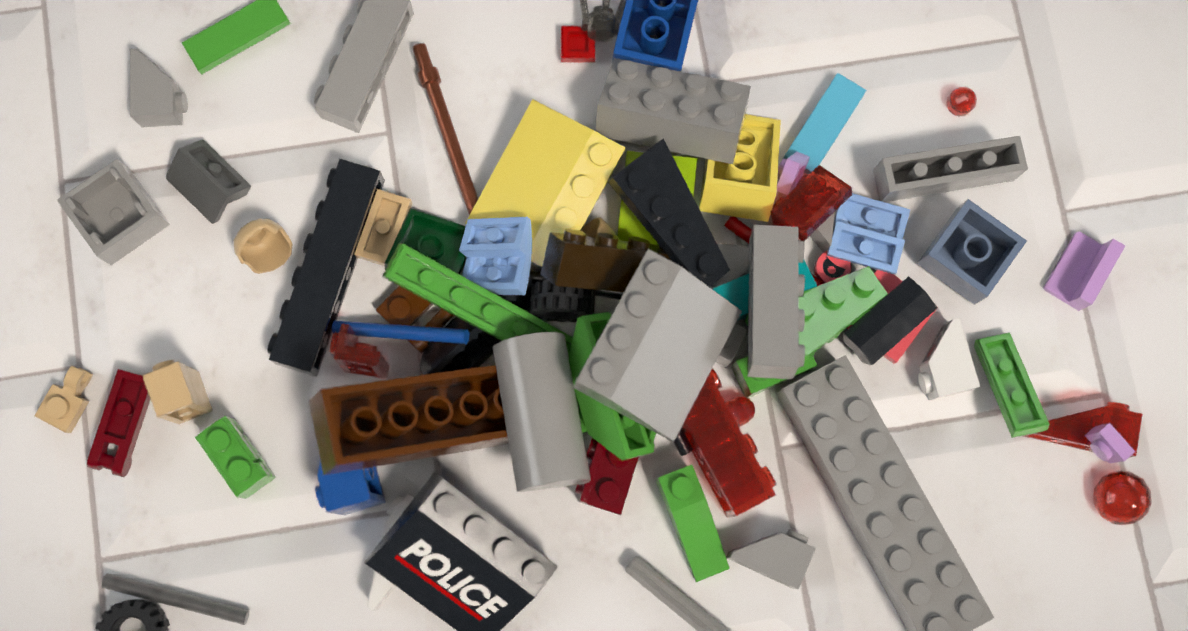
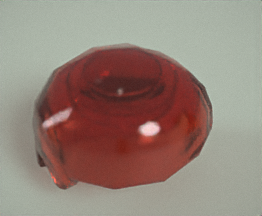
[1093,470,1152,525]

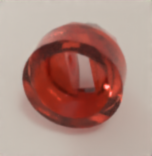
[946,87,977,117]
[725,396,755,428]

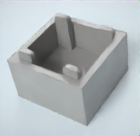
[57,159,170,266]

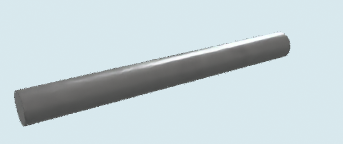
[102,573,250,625]

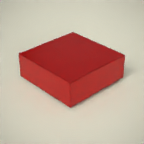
[561,26,595,63]

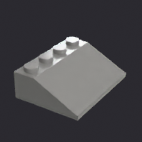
[573,249,742,442]

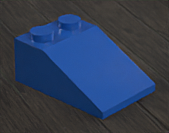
[315,461,386,515]

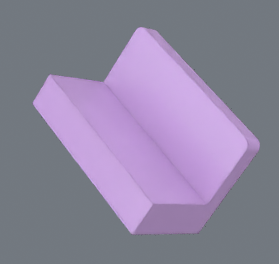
[1043,232,1125,311]

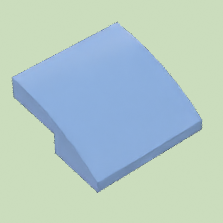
[827,191,910,275]
[459,217,532,295]

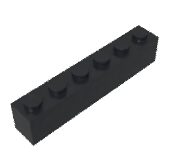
[267,159,385,377]

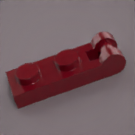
[87,369,151,477]

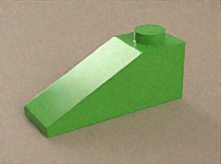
[655,464,730,582]

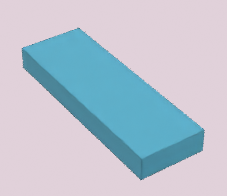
[783,73,867,177]

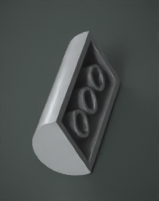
[493,332,591,492]

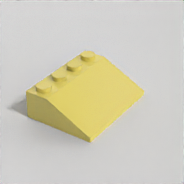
[465,99,625,267]

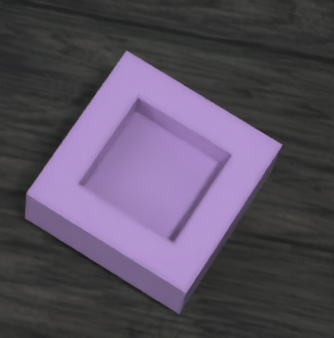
[777,152,810,196]
[1085,423,1135,464]

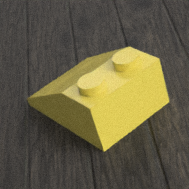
[699,115,781,222]

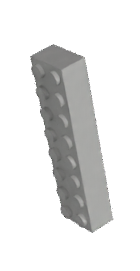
[776,355,995,631]

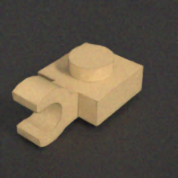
[34,366,93,433]

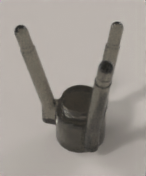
[580,0,626,42]

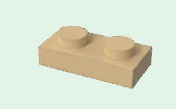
[354,189,412,266]

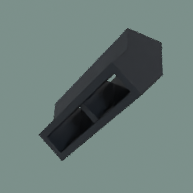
[843,276,938,365]

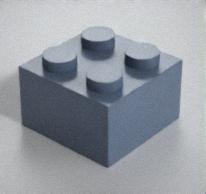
[917,199,1027,305]

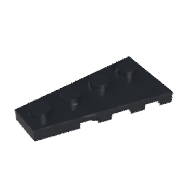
[608,138,730,287]

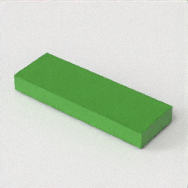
[182,0,291,75]
[974,332,1050,438]

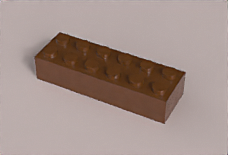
[309,365,509,476]

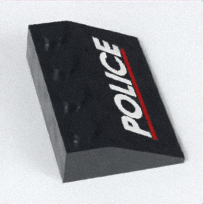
[364,472,558,631]

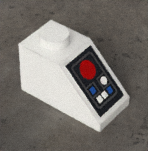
[918,317,980,401]

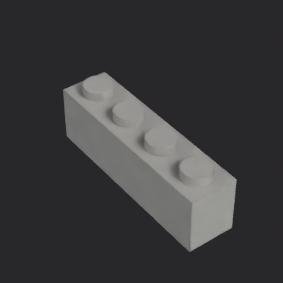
[314,0,414,133]
[873,136,1028,202]
[748,225,805,379]

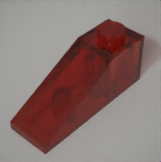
[1023,402,1143,457]

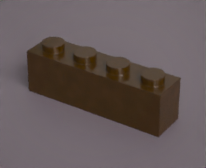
[541,229,674,292]

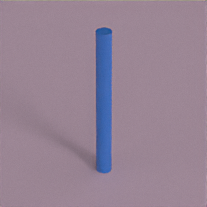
[332,320,469,344]

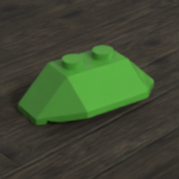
[569,312,656,461]

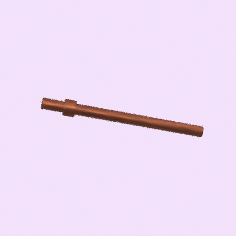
[413,43,478,215]

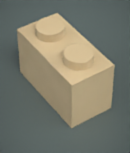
[142,360,213,424]

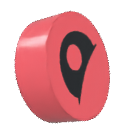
[814,251,851,283]

